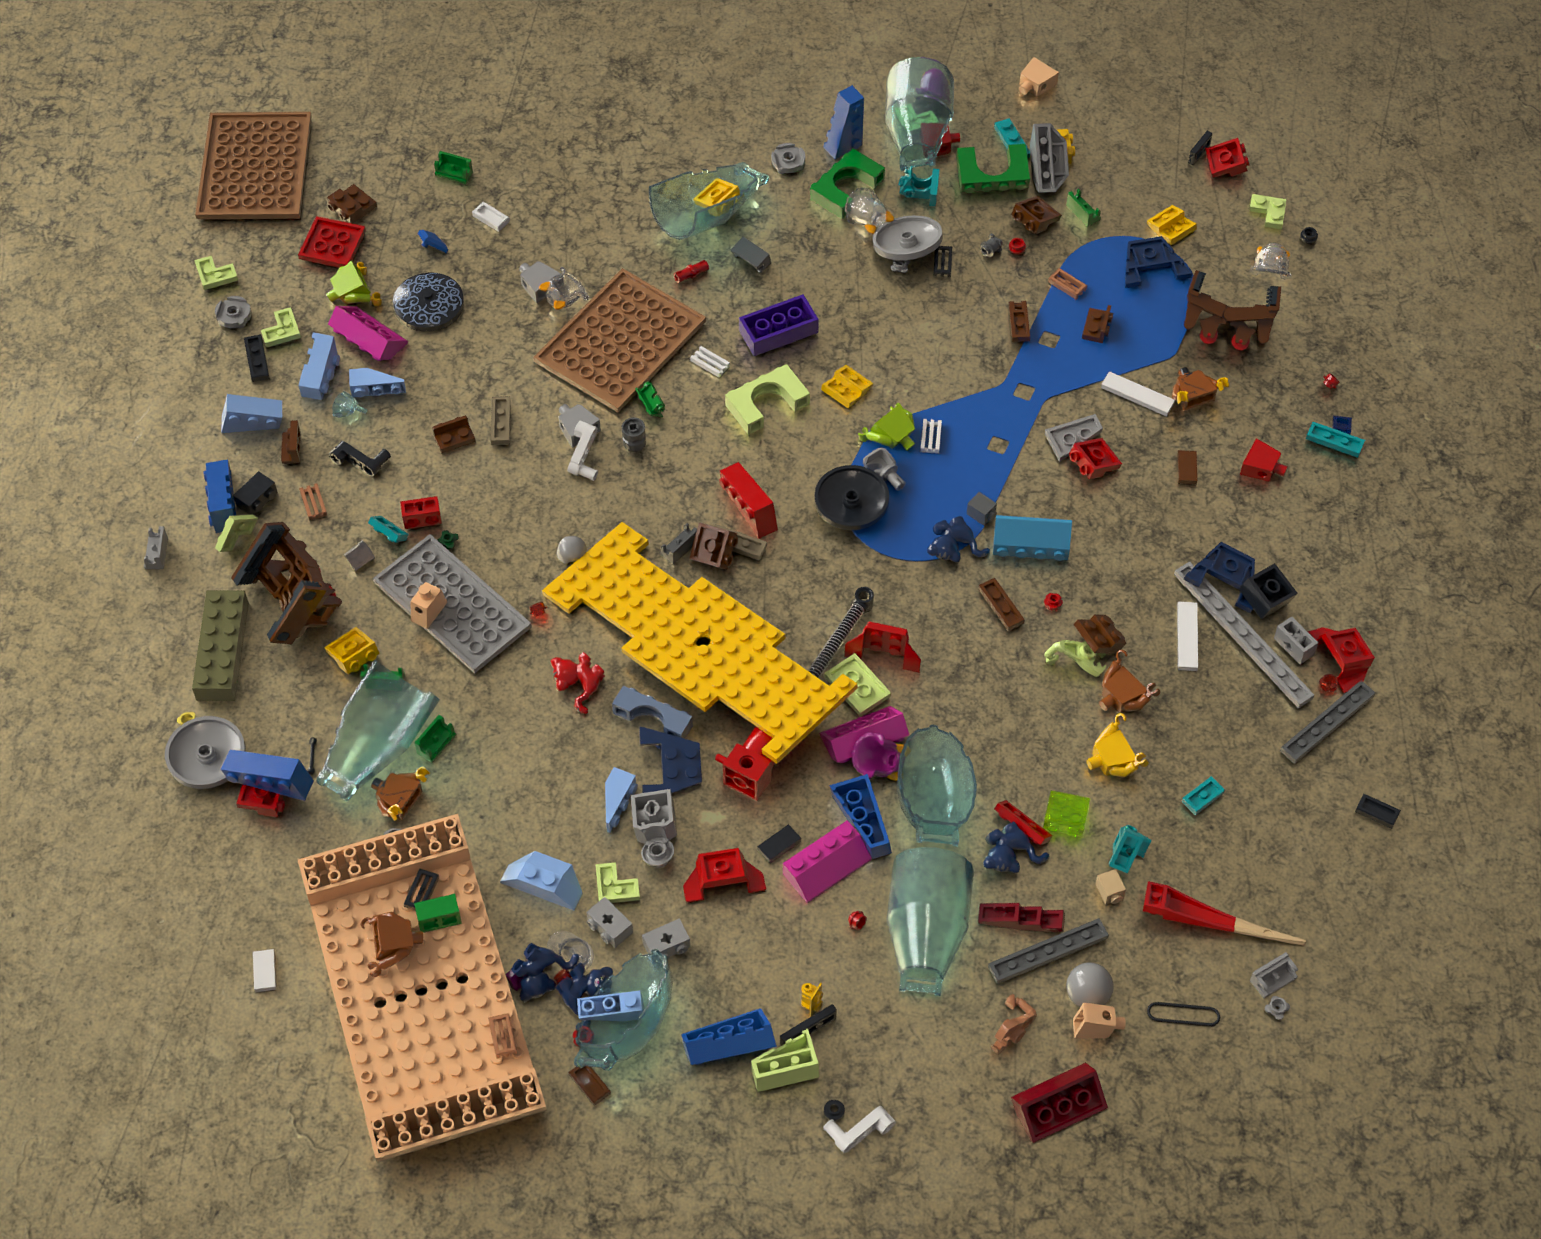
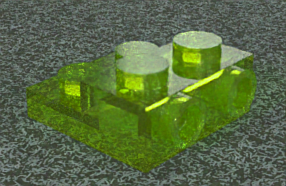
[1043,790,1090,836]

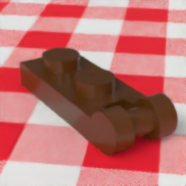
[1008,301,1030,342]

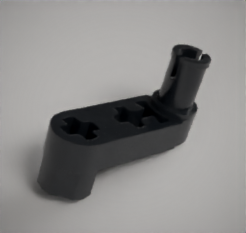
[329,441,391,476]

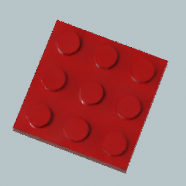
[298,216,366,268]

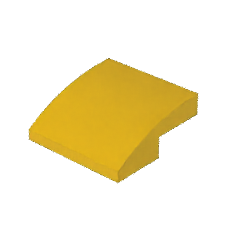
[1147,205,1197,245]
[821,365,873,409]

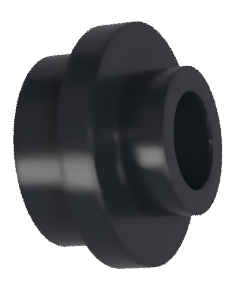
[1300,227,1318,243]
[824,1100,845,1121]

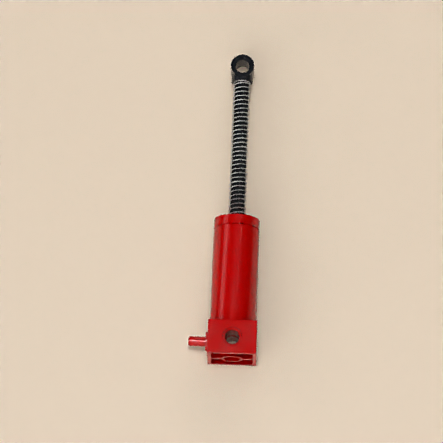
[715,587,874,801]

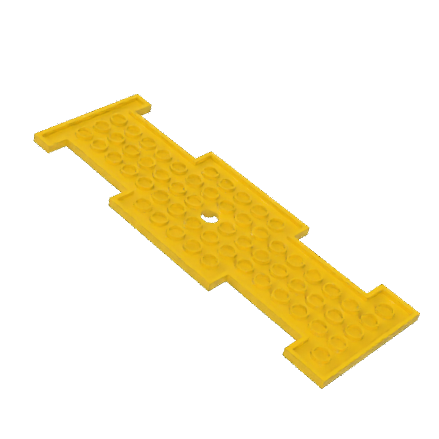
[542,522,858,764]

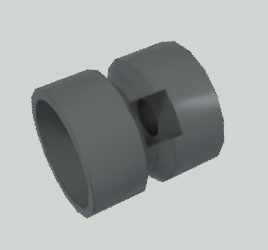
[621,417,646,452]

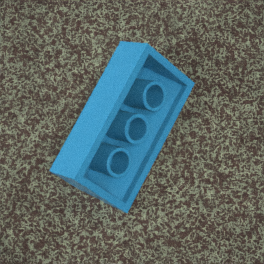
[993,515,1072,561]

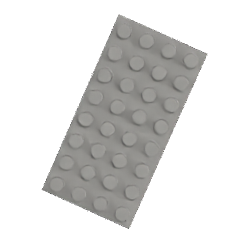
[373,534,532,674]

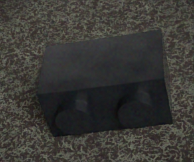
[233,471,278,515]

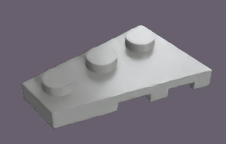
[1045,414,1103,462]

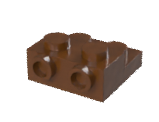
[327,184,377,224]
[1011,196,1062,234]
[689,522,738,569]
[1073,614,1127,653]

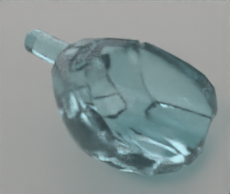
[332,391,367,417]

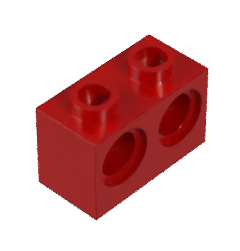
[400,496,442,529]

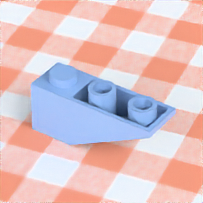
[349,368,406,397]
[605,767,638,833]
[577,990,645,1021]

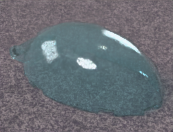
[897,724,977,847]
[574,949,673,1071]

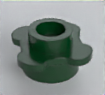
[437,530,459,549]

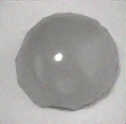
[556,536,587,564]

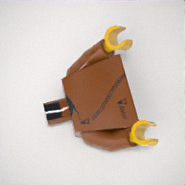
[1172,367,1229,411]
[371,767,430,821]

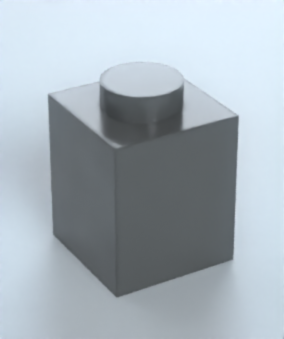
[967,492,997,526]

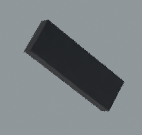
[244,334,270,382]
[780,1004,837,1046]

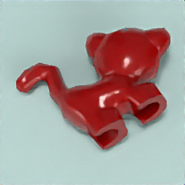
[550,652,605,715]

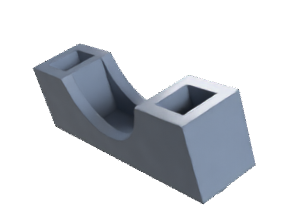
[612,686,693,739]

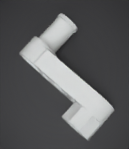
[567,420,598,481]
[823,1106,896,1153]

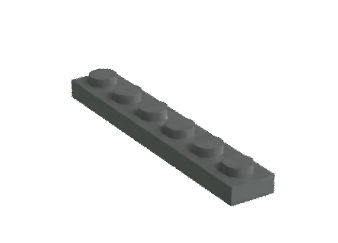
[1280,680,1376,764]
[988,918,1109,984]

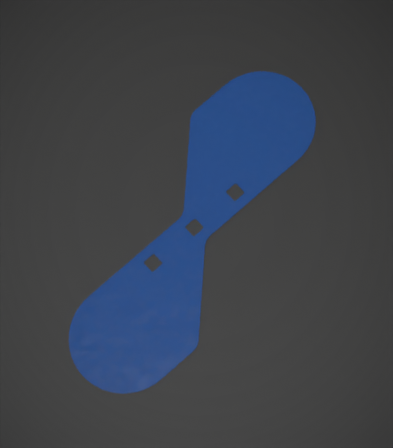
[851,236,1194,561]

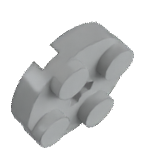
[771,143,805,174]
[215,296,252,329]

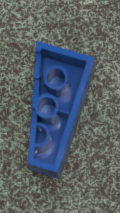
[823,85,864,159]
[220,750,314,801]
[829,774,892,859]

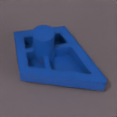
[418,230,448,253]

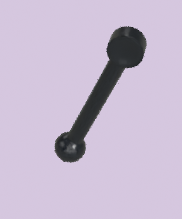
[307,737,317,775]

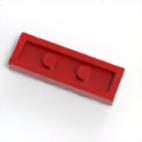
[994,800,1053,845]

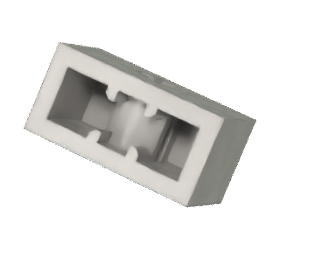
[1274,617,1318,664]
[586,897,633,948]
[642,918,691,964]

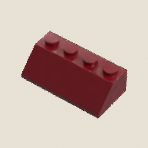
[1011,1062,1108,1143]

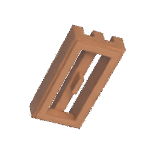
[1048,268,1087,299]
[299,483,327,521]
[488,1013,517,1059]

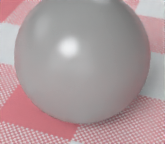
[1066,962,1114,1007]

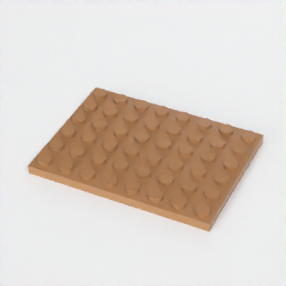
[195,112,312,219]
[533,268,706,412]

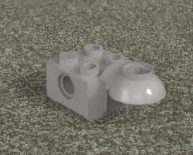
[631,789,677,868]

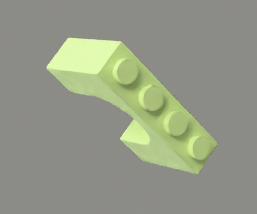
[725,364,810,435]

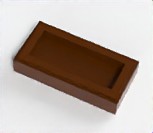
[1177,450,1198,485]
[568,1060,611,1106]

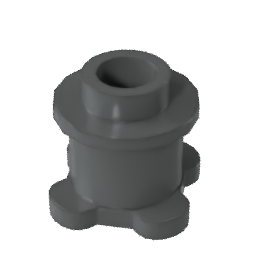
[980,233,1003,257]

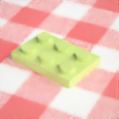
[824,653,891,717]

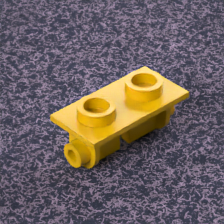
[801,983,824,1017]

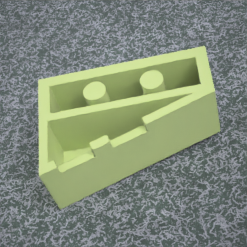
[751,1029,819,1092]

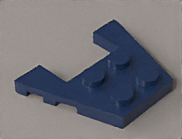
[1125,236,1193,288]
[1183,542,1255,613]
[639,727,702,793]

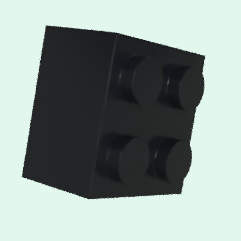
[1239,563,1298,619]

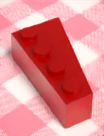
[719,462,778,539]

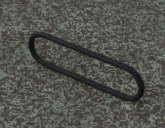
[1147,1002,1221,1026]

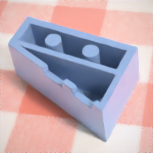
[298,332,340,400]
[221,394,282,433]

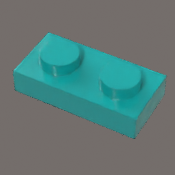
[368,516,409,543]
[1181,776,1225,815]

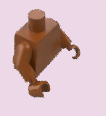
[1099,650,1160,713]
[361,912,423,977]

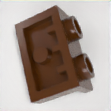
[1082,305,1114,343]
[432,415,476,454]
[281,420,301,464]

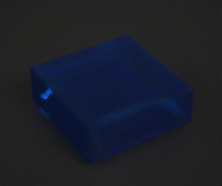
[1332,415,1352,435]

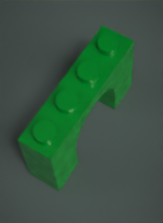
[956,144,1030,193]
[809,148,885,219]

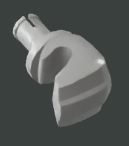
[863,448,906,491]

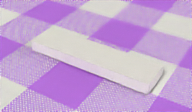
[1101,372,1175,416]
[1177,602,1198,671]

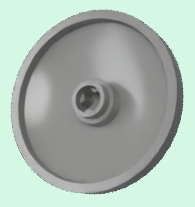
[873,215,943,260]
[165,716,246,789]

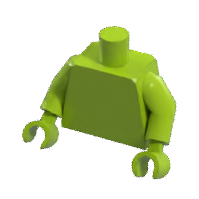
[858,403,915,451]

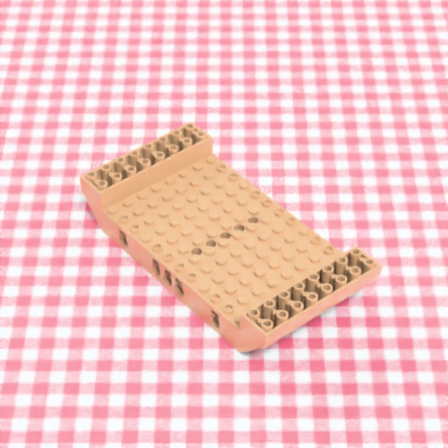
[298,814,547,1163]

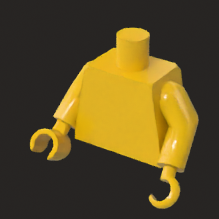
[1086,713,1149,777]

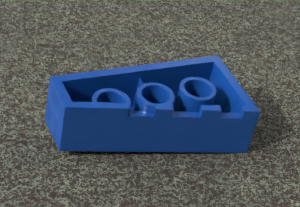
[203,459,236,533]
[681,1008,777,1065]

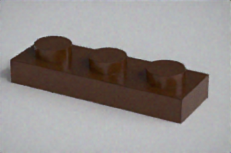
[978,578,1025,631]

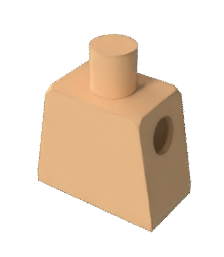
[1019,57,1059,96]
[410,582,447,629]
[1073,1003,1126,1039]

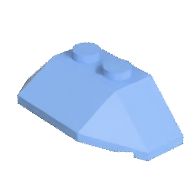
[500,851,583,911]

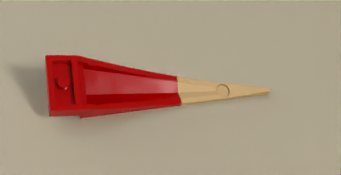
[1143,881,1306,946]

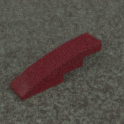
[978,903,1065,932]

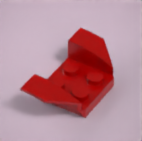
[844,621,921,673]
[1307,627,1375,693]
[683,848,766,903]

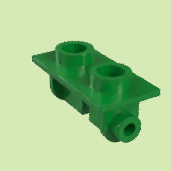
[635,381,665,418]

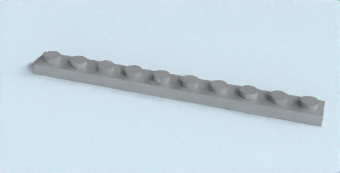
[1174,562,1314,708]

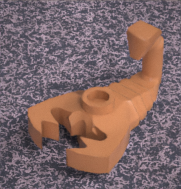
[991,994,1037,1055]

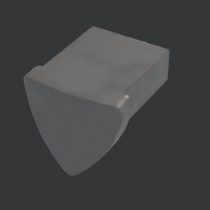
[344,541,375,571]

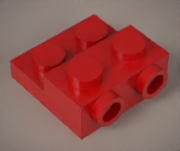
[1205,138,1250,178]
[1069,438,1122,480]
[236,784,285,818]

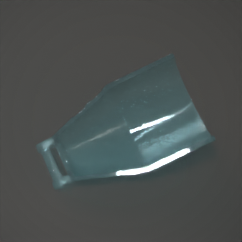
[885,57,954,171]
[649,162,769,240]
[316,660,440,801]
[887,847,974,996]

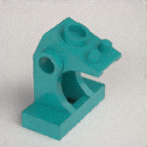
[898,165,940,206]
[1109,825,1152,874]

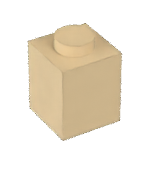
[1095,869,1126,905]

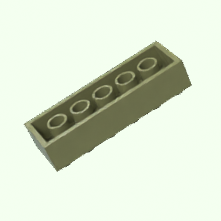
[192,590,249,701]

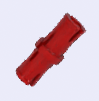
[673,260,709,283]

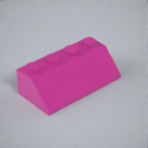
[328,306,408,361]
[819,706,909,763]
[783,820,872,903]

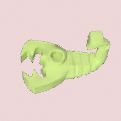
[1045,640,1106,677]

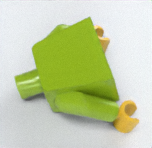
[326,261,382,306]

